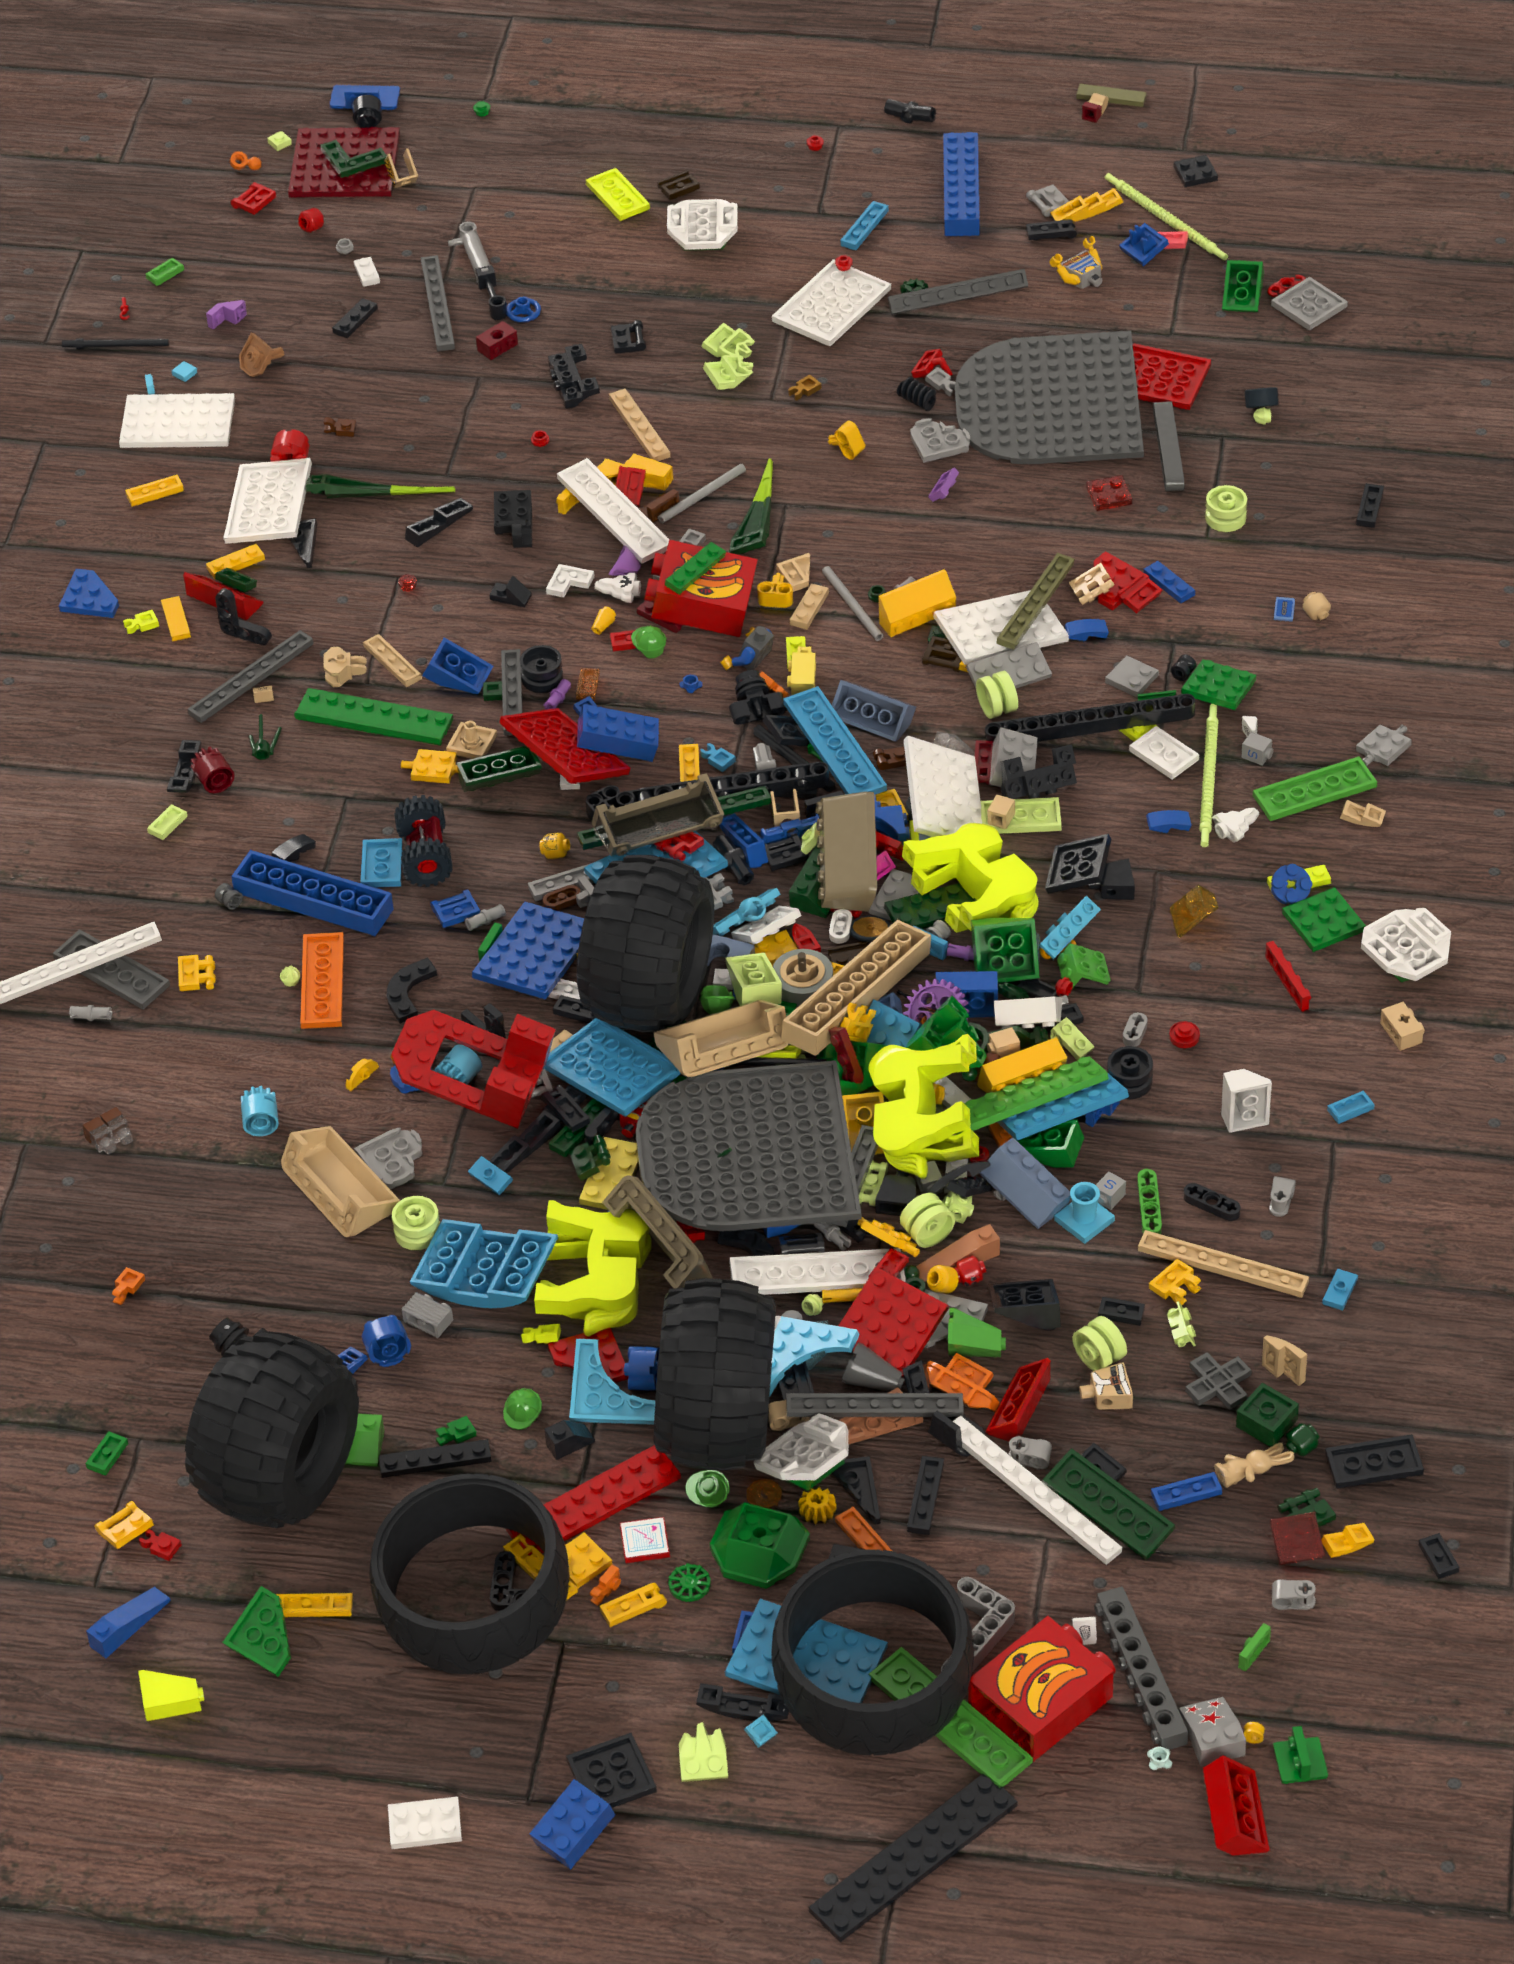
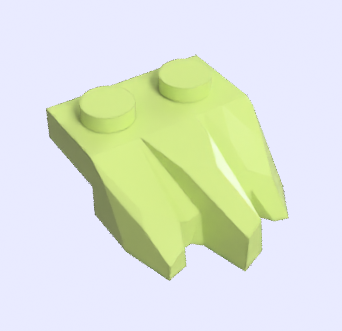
[702,323,755,358]
[703,355,753,390]
[679,1722,728,1782]

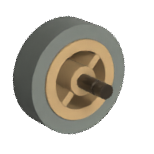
[773,949,833,1006]

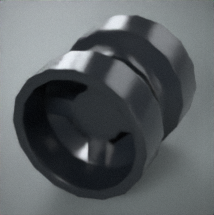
[1170,654,1196,681]

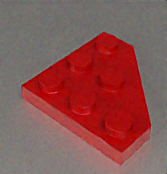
[1093,551,1149,611]
[548,1328,629,1383]

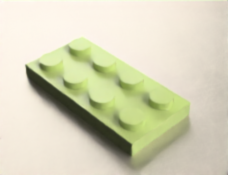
[980,797,1062,834]

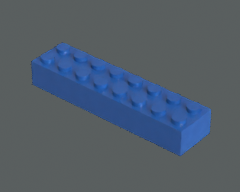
[943,132,980,236]
[231,850,394,936]

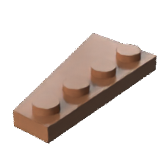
[838,1387,923,1445]

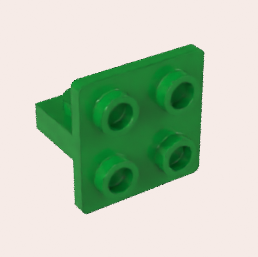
[1273,1726,1328,1784]

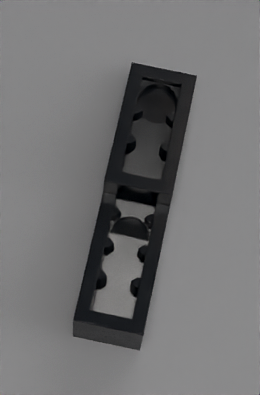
[405,498,473,548]
[489,1110,563,1174]

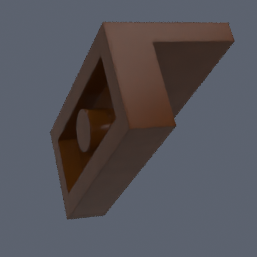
[639,489,679,523]

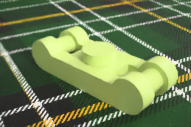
[859,1160,889,1207]

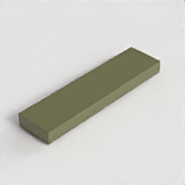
[1076,84,1147,107]

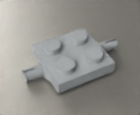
[1356,725,1412,766]

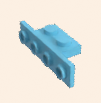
[1039,896,1101,959]

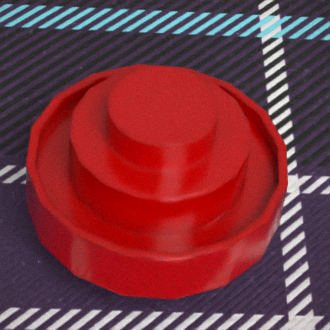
[1169,1021,1200,1049]

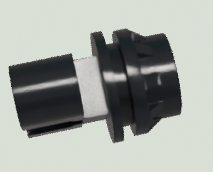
[729,670,787,725]
[209,1317,268,1356]

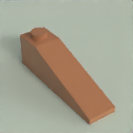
[916,1224,1000,1284]

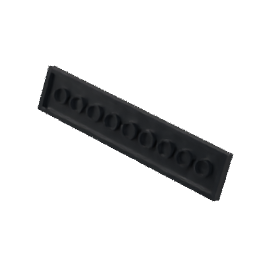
[809,1774,1018,1943]

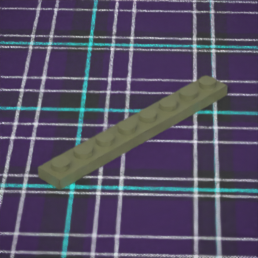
[996,553,1075,650]

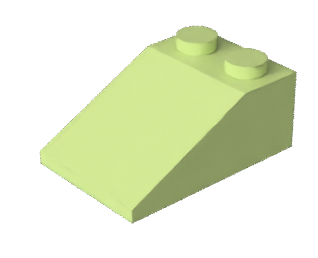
[725,953,782,1006]

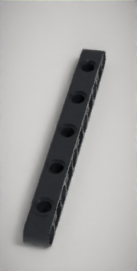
[616,762,830,815]

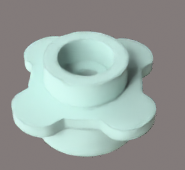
[1147,1747,1172,1770]

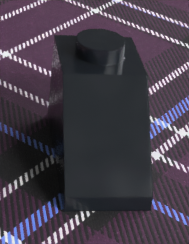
[544,1420,595,1460]

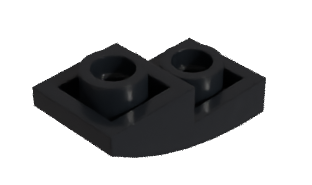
[271,834,316,862]

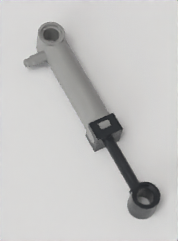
[448,222,507,320]

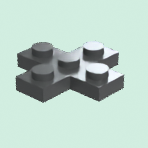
[1185,1352,1252,1410]

